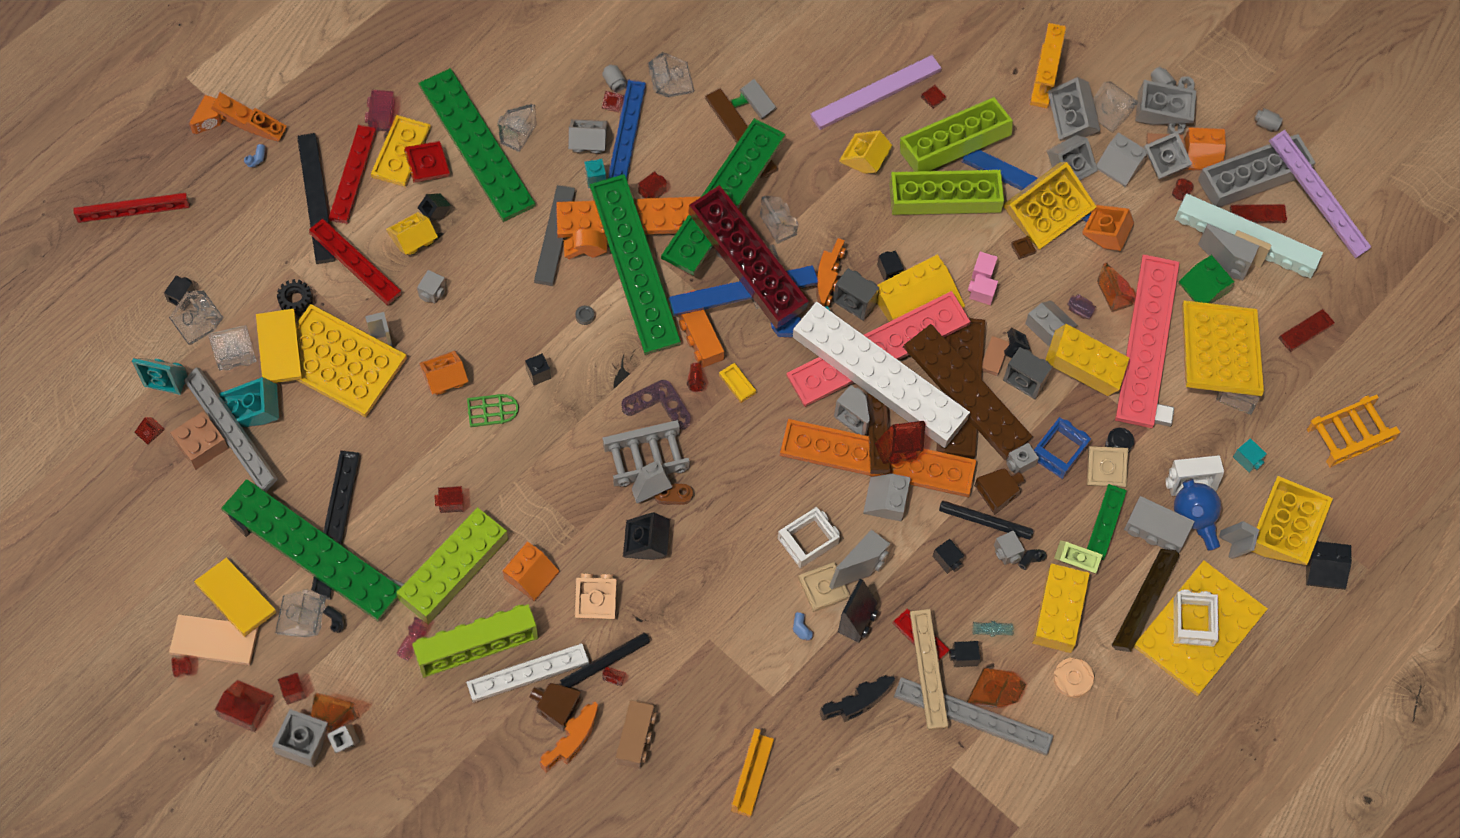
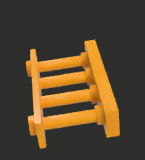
[1030,23,1066,108]
[1307,394,1401,468]

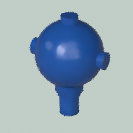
[1174,479,1222,550]

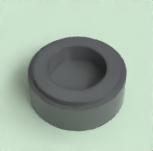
[575,305,594,325]

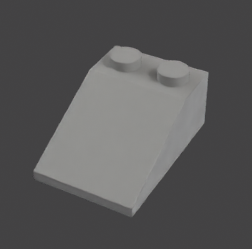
[1135,80,1196,125]
[1198,224,1259,281]
[829,530,890,589]

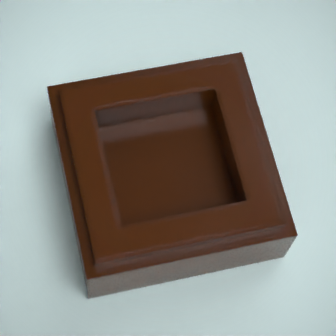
[1011,236,1036,260]

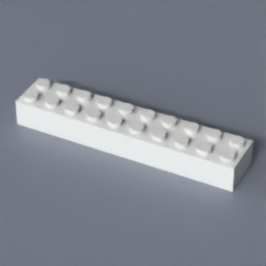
[793,302,970,448]

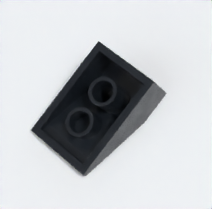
[838,579,879,643]

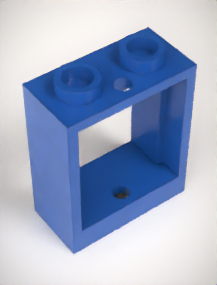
[1034,417,1091,479]

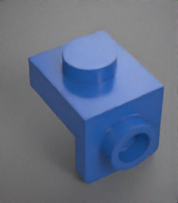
[771,317,801,337]

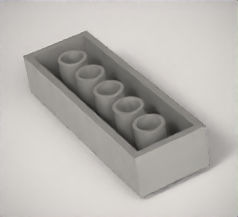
[1198,134,1316,207]

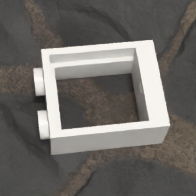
[1165,455,1224,496]
[778,507,840,568]
[1174,590,1218,647]

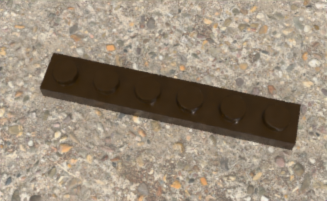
[1112,549,1180,652]

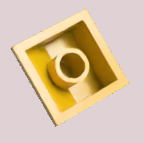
[839,130,892,174]
[386,212,438,255]

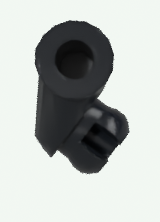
[1018,549,1047,570]
[323,605,344,633]

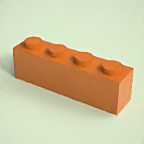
[678,290,724,368]

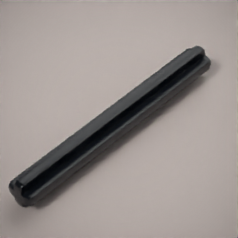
[939,500,1033,540]
[560,632,650,688]

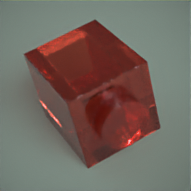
[638,171,667,199]
[435,486,464,513]
[278,673,306,705]

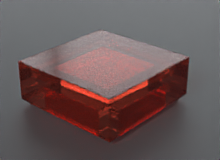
[921,85,947,109]

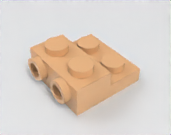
[575,574,617,619]

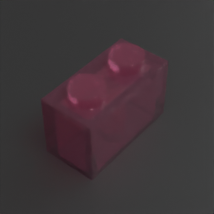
[365,90,395,132]

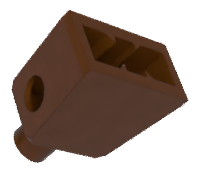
[974,468,1024,515]
[530,683,581,731]

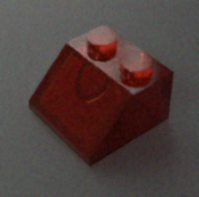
[875,421,926,464]
[214,680,274,732]

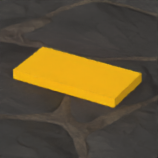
[371,115,431,187]
[256,309,302,383]
[194,557,276,637]

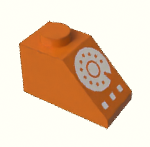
[189,95,226,134]

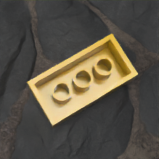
[1045,324,1129,396]
[1032,563,1090,653]

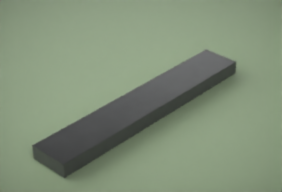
[534,185,575,286]

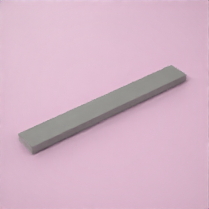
[184,367,278,492]
[894,677,1054,755]

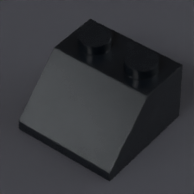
[623,512,670,560]
[1306,541,1352,590]

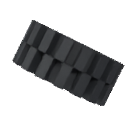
[277,279,313,316]

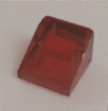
[601,91,624,112]
[134,417,164,444]
[602,667,626,686]

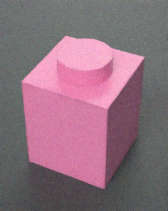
[971,252,997,280]
[968,275,998,305]

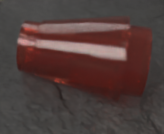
[687,363,706,392]

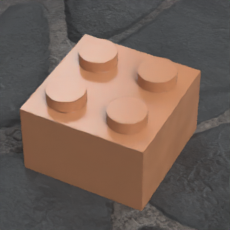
[170,411,228,470]

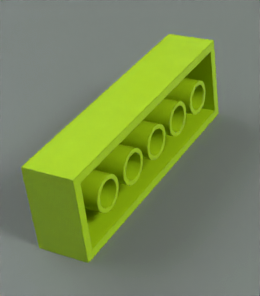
[900,97,1013,172]
[889,170,1004,215]
[396,507,508,625]
[412,604,538,678]

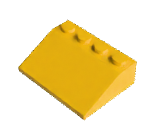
[1003,162,1097,250]
[876,254,965,322]
[1251,476,1333,565]

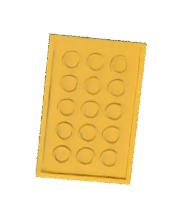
[1182,300,1264,396]
[296,304,407,418]
[1134,560,1268,697]

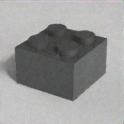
[833,268,879,321]
[1003,347,1053,399]

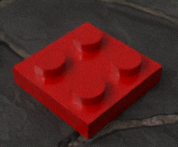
[404,141,450,183]

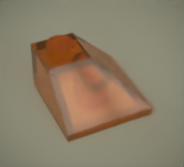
[1097,263,1136,312]
[967,668,1026,708]
[311,692,359,732]

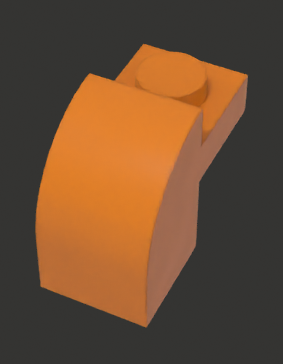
[564,229,607,259]

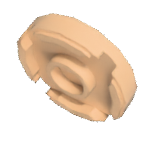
[1054,658,1094,698]

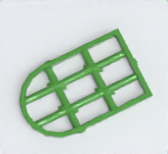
[467,394,518,427]

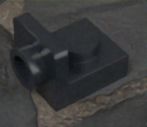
[1004,327,1030,358]

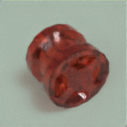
[1172,179,1194,201]
[171,655,192,678]

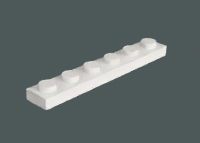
[467,644,589,703]

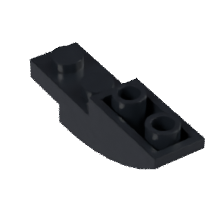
[820,675,895,722]

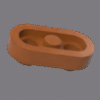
[654,484,693,505]

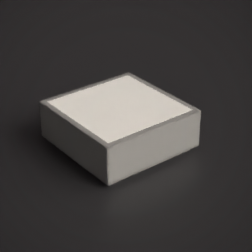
[1154,404,1174,427]

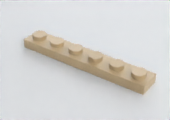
[910,609,948,731]

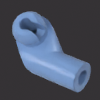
[244,144,266,167]
[793,612,813,640]

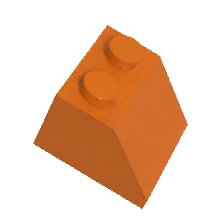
[1184,127,1226,170]
[1082,205,1134,251]
[419,351,469,395]
[502,541,559,602]

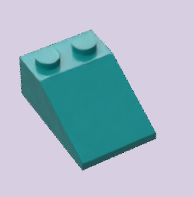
[132,358,188,395]
[219,377,279,427]

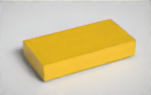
[719,363,756,403]

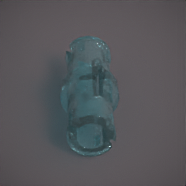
[972,621,1014,637]

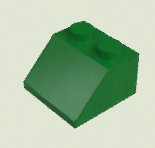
[1178,255,1235,304]

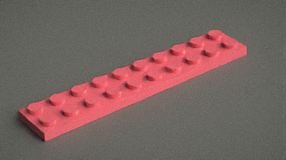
[1115,254,1179,428]
[786,291,970,407]

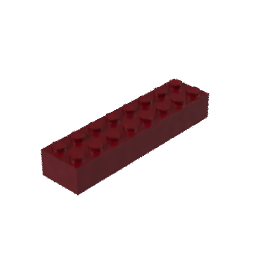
[688,185,809,329]

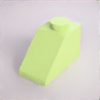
[1054,540,1102,573]

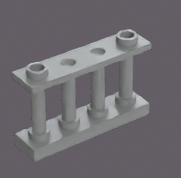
[603,420,689,487]

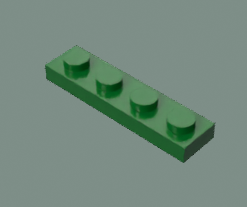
[1087,484,1127,560]

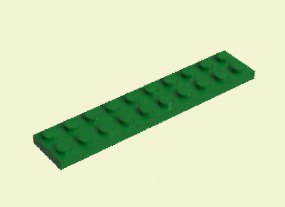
[419,68,536,222]
[661,118,786,276]
[589,174,681,355]
[221,479,401,622]

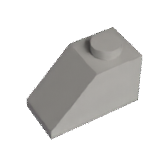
[632,460,672,503]

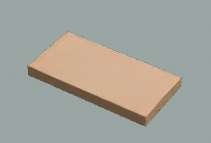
[169,615,259,665]

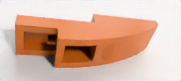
[211,92,287,142]
[816,238,846,307]
[540,702,598,773]

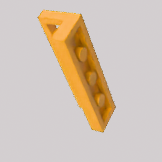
[731,728,774,817]

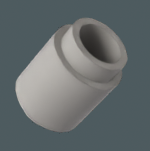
[602,65,626,92]
[1151,67,1176,86]
[1254,108,1283,132]

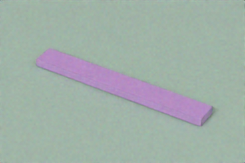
[810,55,941,130]
[1269,130,1371,258]

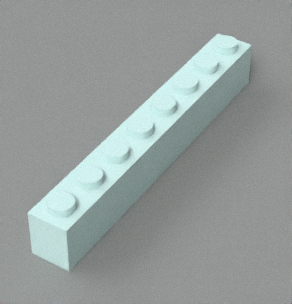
[1175,193,1323,278]

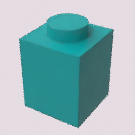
[584,159,606,189]
[1233,438,1267,473]

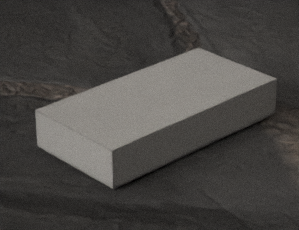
[739,79,776,119]

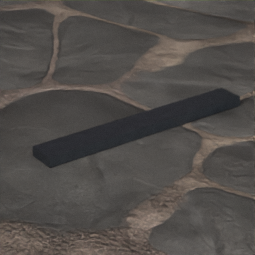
[297,133,335,264]
[310,450,360,600]

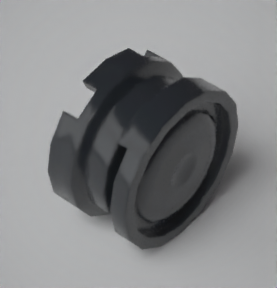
[1105,427,1134,454]

